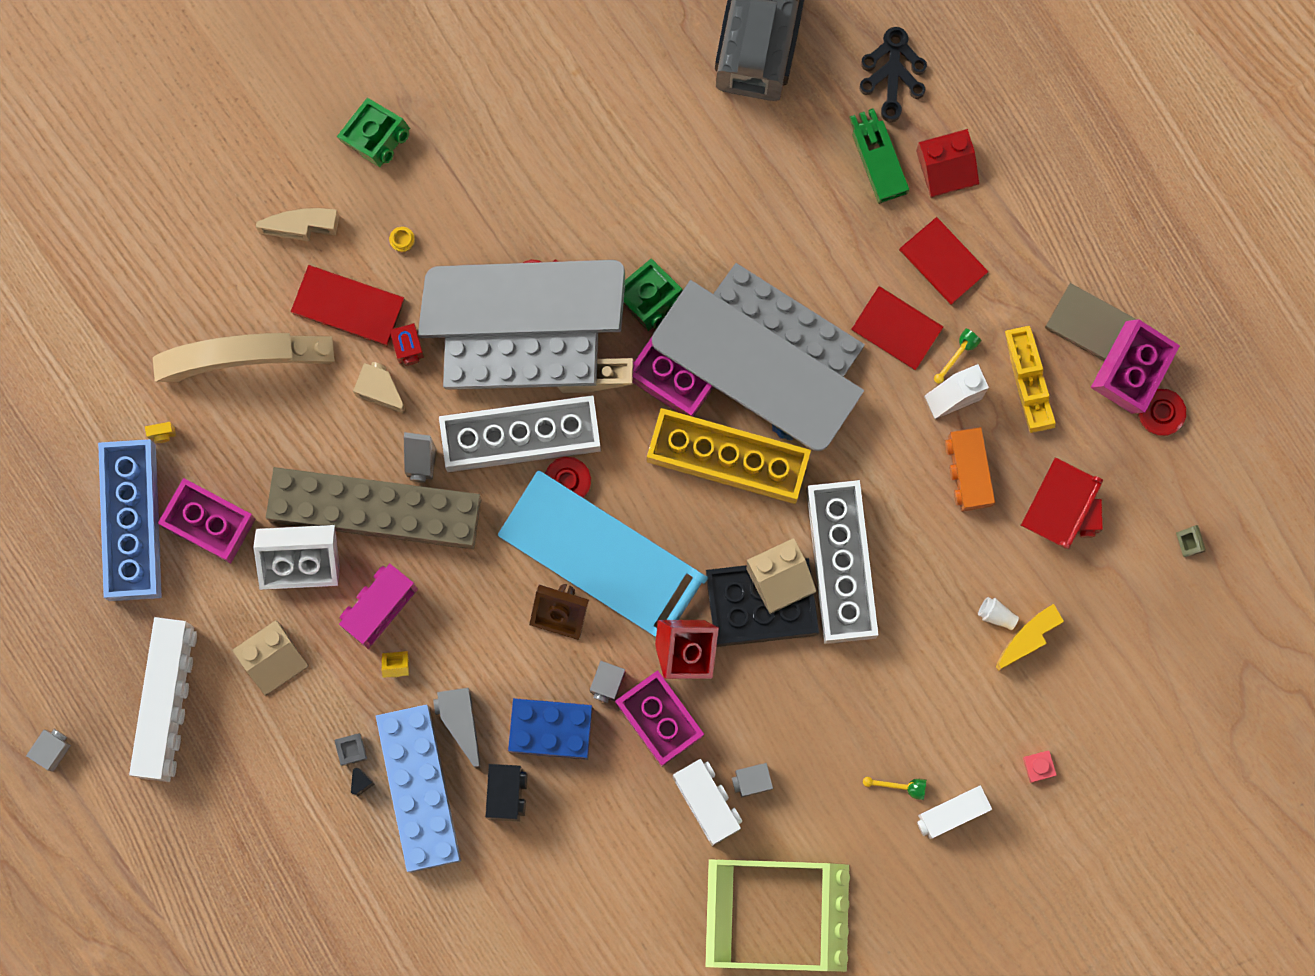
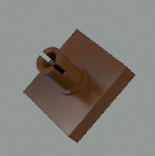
[529,584,589,640]

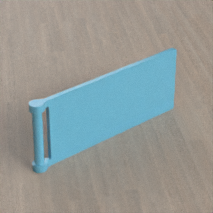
[498,471,708,637]

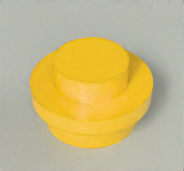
[389,227,415,252]

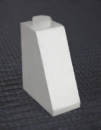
[924,364,989,419]
[917,785,992,839]

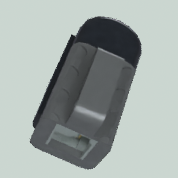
[715,0,804,101]

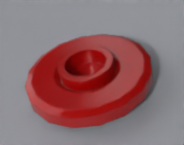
[1138,389,1186,436]
[545,456,592,498]

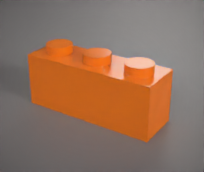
[945,427,995,512]

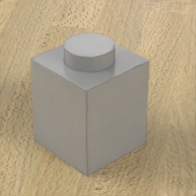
[590,661,625,703]
[26,729,71,772]
[732,763,773,797]

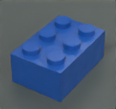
[508,698,592,760]

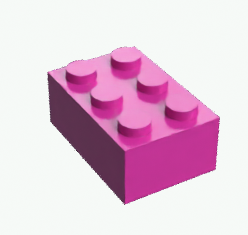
[1090,319,1180,414]
[633,337,714,417]
[158,478,256,564]
[339,563,418,649]
[615,670,704,767]

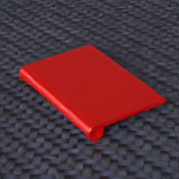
[899,217,989,305]
[851,286,944,370]
[1020,457,1103,549]

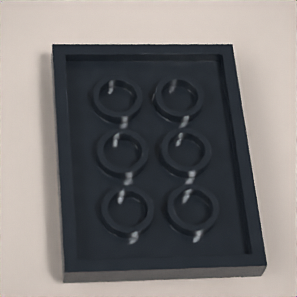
[706,558,819,647]

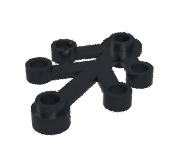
[859,27,927,122]

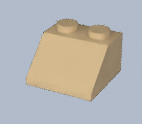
[746,538,816,614]
[232,620,309,696]

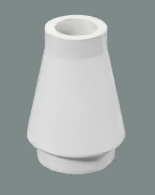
[978,597,1019,630]

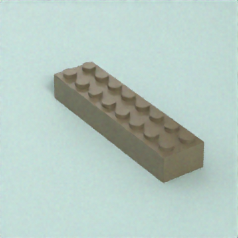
[266,467,482,550]

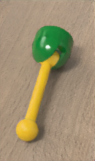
[934,328,982,384]
[863,777,927,800]

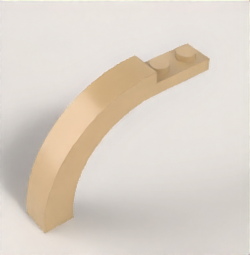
[153,333,335,382]

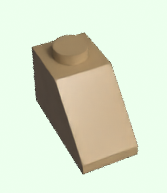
[353,362,405,414]

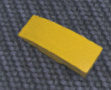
[995,604,1064,671]

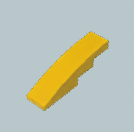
[1005,326,1056,433]

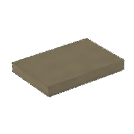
[1045,283,1137,361]

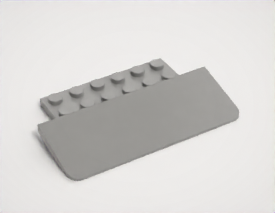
[418,260,625,390]
[652,263,865,451]

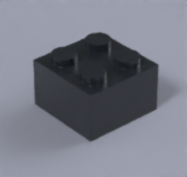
[485,764,528,822]

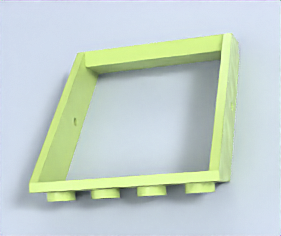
[706,859,850,972]

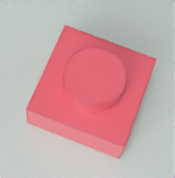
[1023,750,1057,783]

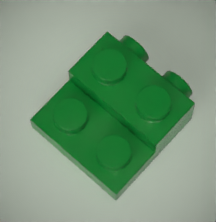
[337,97,411,168]
[623,258,683,331]

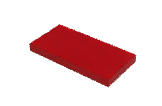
[290,265,405,346]

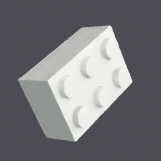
[253,525,340,590]
[673,759,742,846]

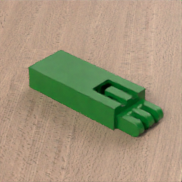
[849,108,909,204]

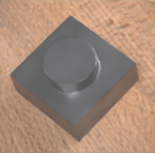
[334,733,367,766]

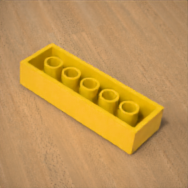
[647,408,811,504]

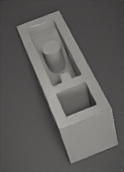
[404,432,437,483]
[433,688,481,768]

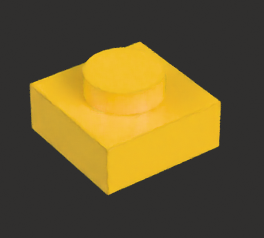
[145,422,176,443]
[381,651,409,678]

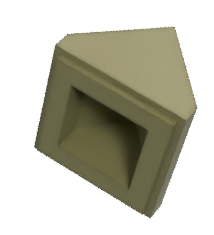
[1176,525,1206,557]

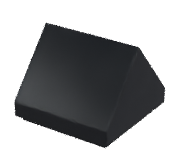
[351,768,375,796]

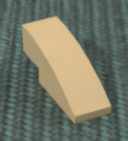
[256,208,340,241]

